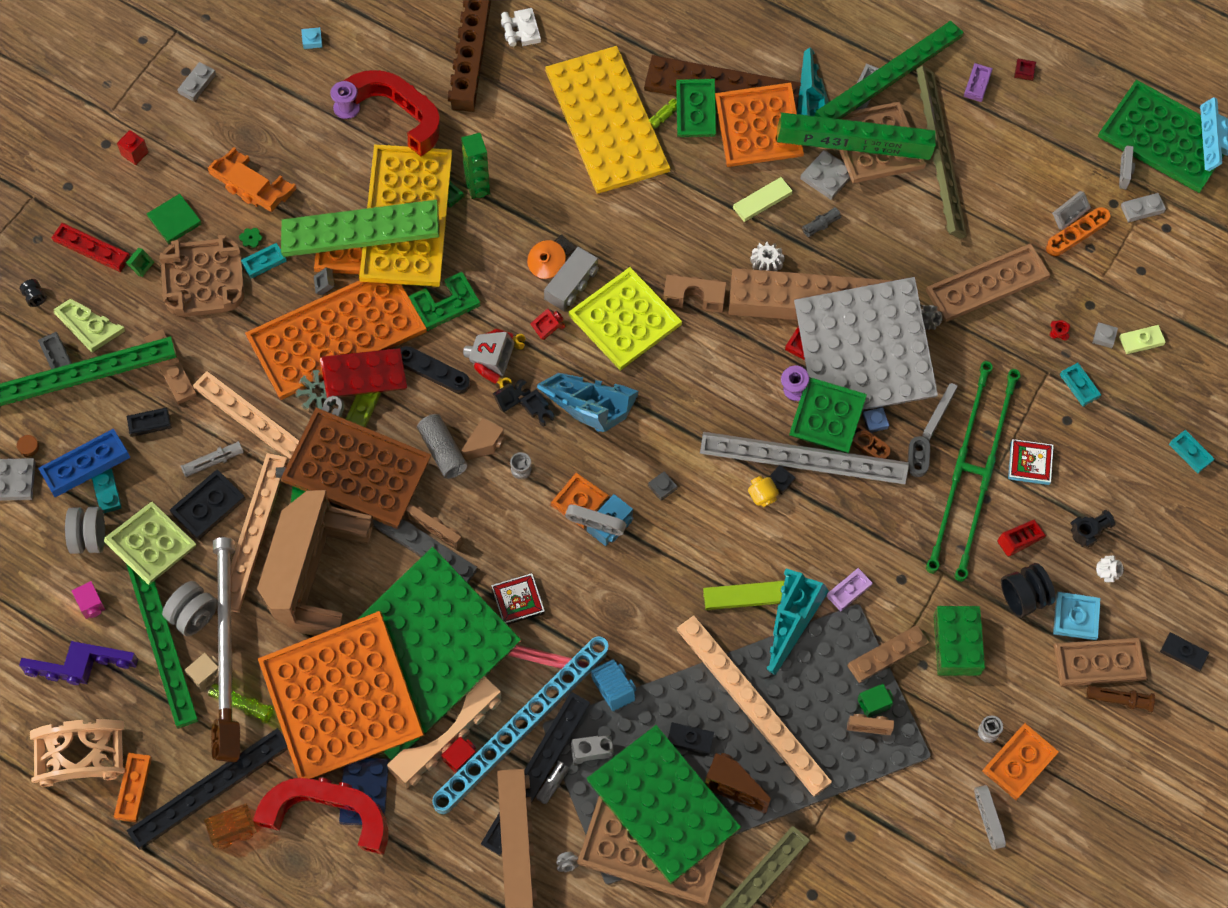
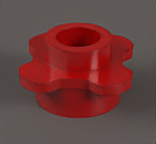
[1049,320,1070,341]

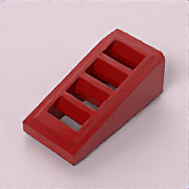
[997,519,1046,557]

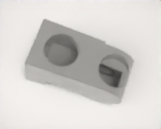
[570,736,614,765]

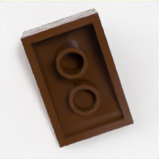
[705,753,771,814]

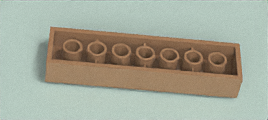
[728,268,892,320]

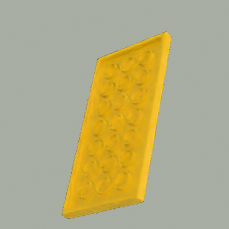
[545,46,670,194]
[359,144,452,287]

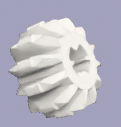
[750,242,784,271]

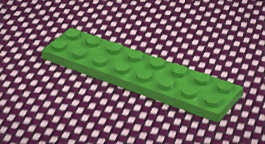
[281,200,439,257]

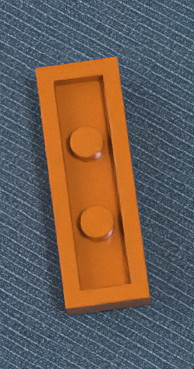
[114,753,152,822]

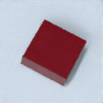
[1014,58,1036,81]

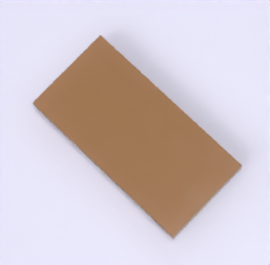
[1054,638,1147,687]

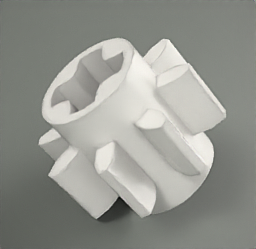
[1096,556,1123,582]

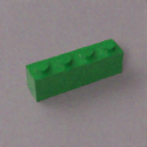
[461,133,490,199]

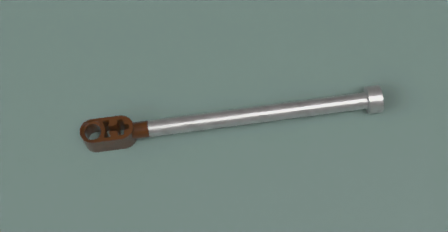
[211,537,240,762]

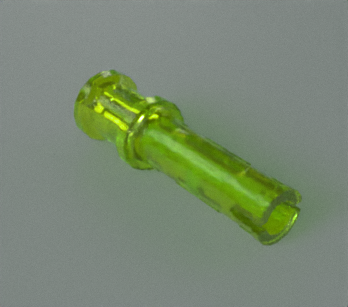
[208,683,274,724]

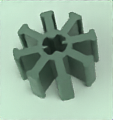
[296,370,336,410]

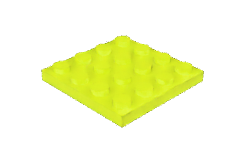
[569,267,682,371]

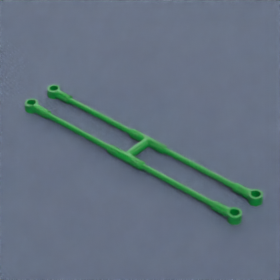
[926,361,1020,582]

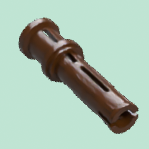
[1086,685,1155,713]

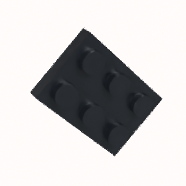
[169,469,246,540]

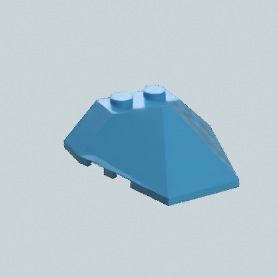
[537,373,639,432]

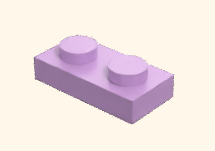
[826,568,873,612]

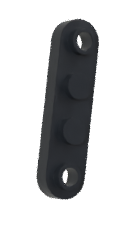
[400,346,470,394]

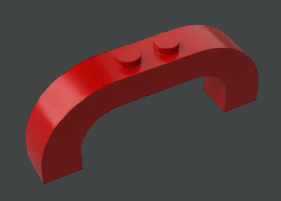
[343,70,439,157]
[253,778,389,855]

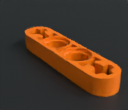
[1046,207,1111,256]

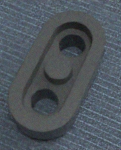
[908,436,930,477]

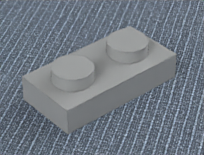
[177,62,216,102]
[1121,193,1166,222]

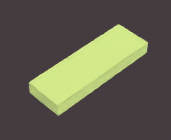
[733,177,792,222]

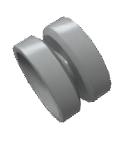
[65,507,105,554]
[162,581,218,636]

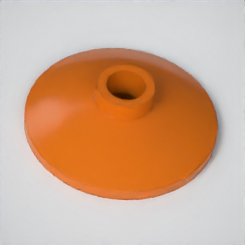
[527,240,566,279]

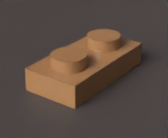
[847,714,894,735]

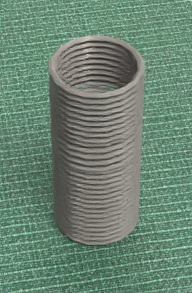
[417,414,467,479]

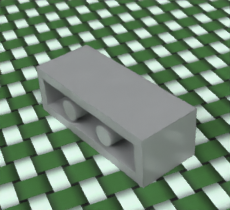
[544,247,599,311]

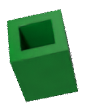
[857,684,894,718]

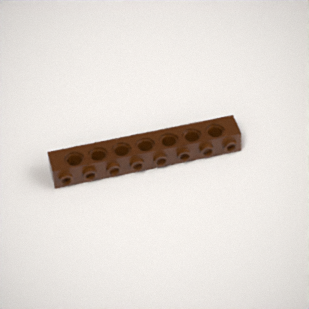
[448,0,491,112]

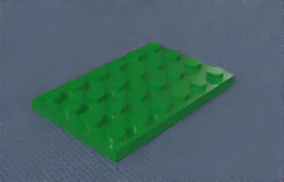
[1098,80,1225,193]
[587,725,741,884]

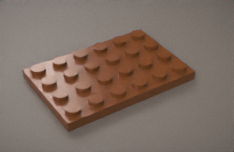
[281,407,431,529]

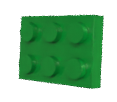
[676,79,716,137]

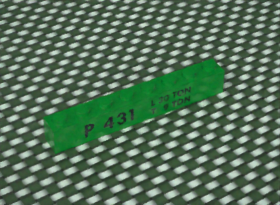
[777,112,936,160]

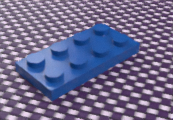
[38,429,131,497]

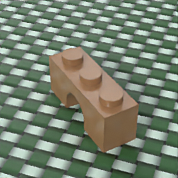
[663,274,726,313]

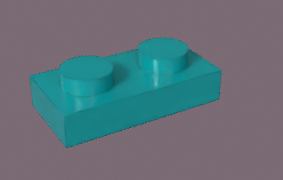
[241,243,286,279]
[1060,363,1101,406]
[1169,430,1214,474]
[92,469,122,514]

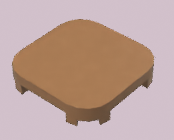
[159,235,245,317]

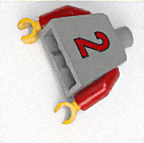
[463,329,526,389]

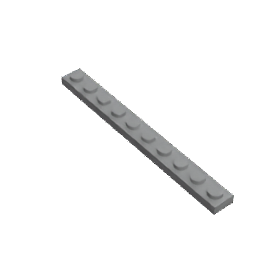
[700,432,909,484]

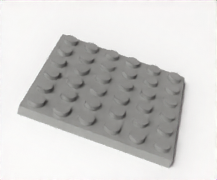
[794,277,938,411]

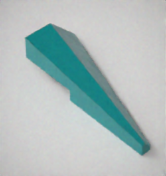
[797,48,829,116]
[767,568,829,675]

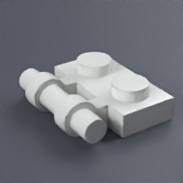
[501,8,541,47]

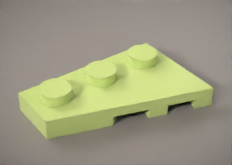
[54,299,125,353]

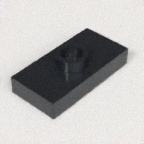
[126,407,172,437]
[1160,632,1209,672]
[668,722,714,755]

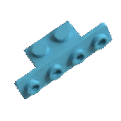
[1200,97,1228,171]

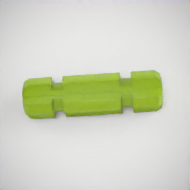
[649,99,677,129]

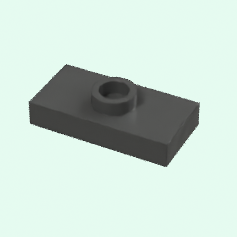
[38,331,72,369]

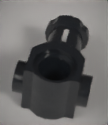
[1070,510,1116,548]

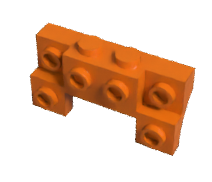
[208,147,297,212]

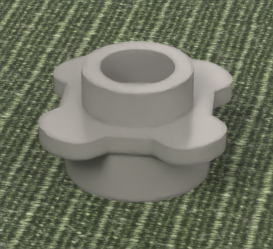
[556,852,579,872]

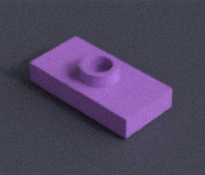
[963,63,993,102]

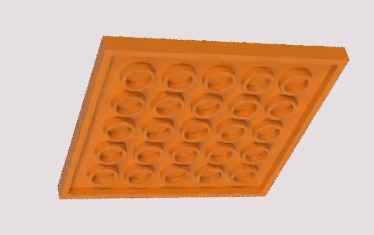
[258,611,425,779]

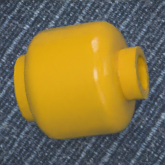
[748,475,779,508]

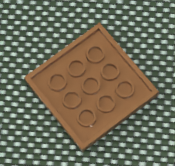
[839,102,926,183]

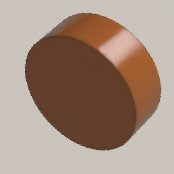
[17,435,39,457]

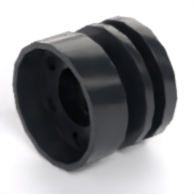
[1001,563,1056,618]

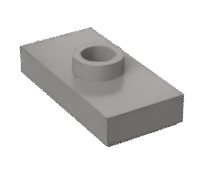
[1119,146,1135,189]
[1052,191,1091,230]

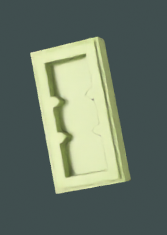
[1119,325,1165,354]

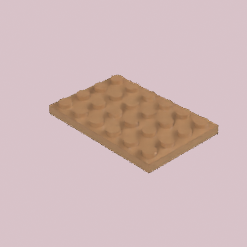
[577,796,726,906]

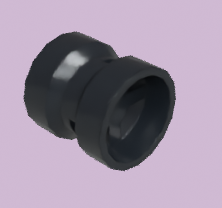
[19,279,47,307]

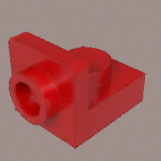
[530,308,566,340]

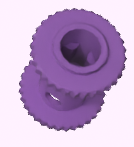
[330,81,360,119]
[781,365,810,402]

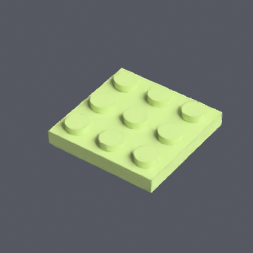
[104,502,196,585]

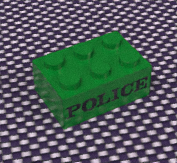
[933,606,985,676]

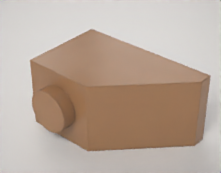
[461,418,506,461]

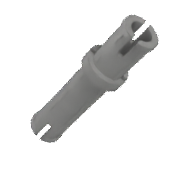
[180,441,244,477]

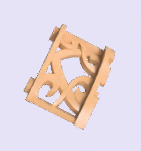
[30,719,125,787]

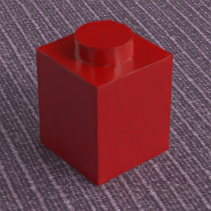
[117,130,149,165]
[441,736,476,774]

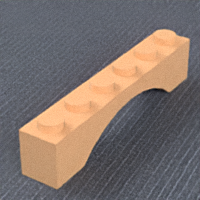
[387,677,501,789]

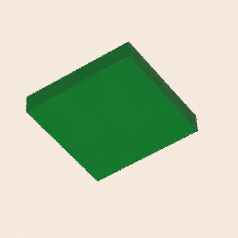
[146,194,202,245]

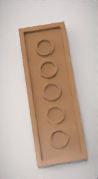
[926,243,1050,323]

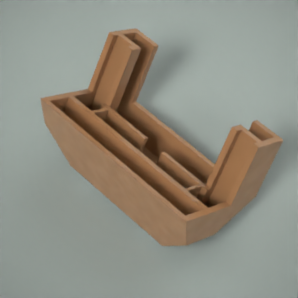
[257,490,374,636]

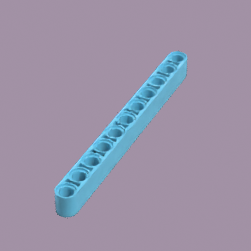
[432,636,608,814]

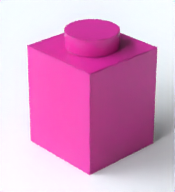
[71,581,106,619]

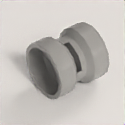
[510,452,531,479]
[978,715,1003,743]

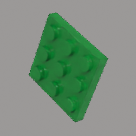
[789,377,867,453]

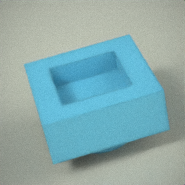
[301,27,322,49]

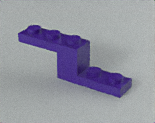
[19,641,138,685]

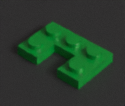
[408,272,481,331]

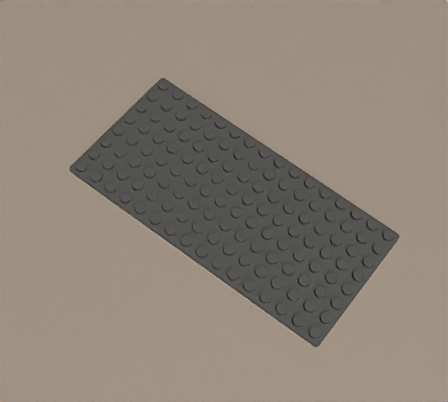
[543,604,930,885]

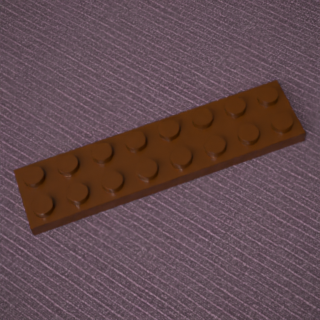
[644,55,801,107]

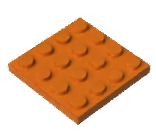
[715,83,804,167]

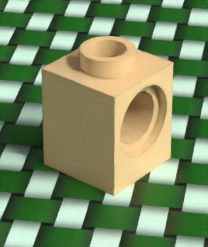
[185,653,218,691]

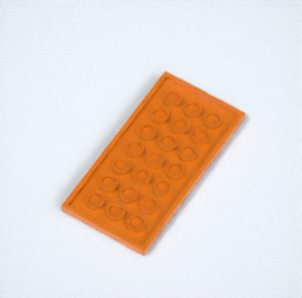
[245,280,427,400]

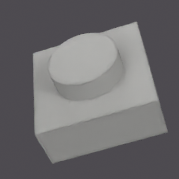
[1092,322,1118,349]

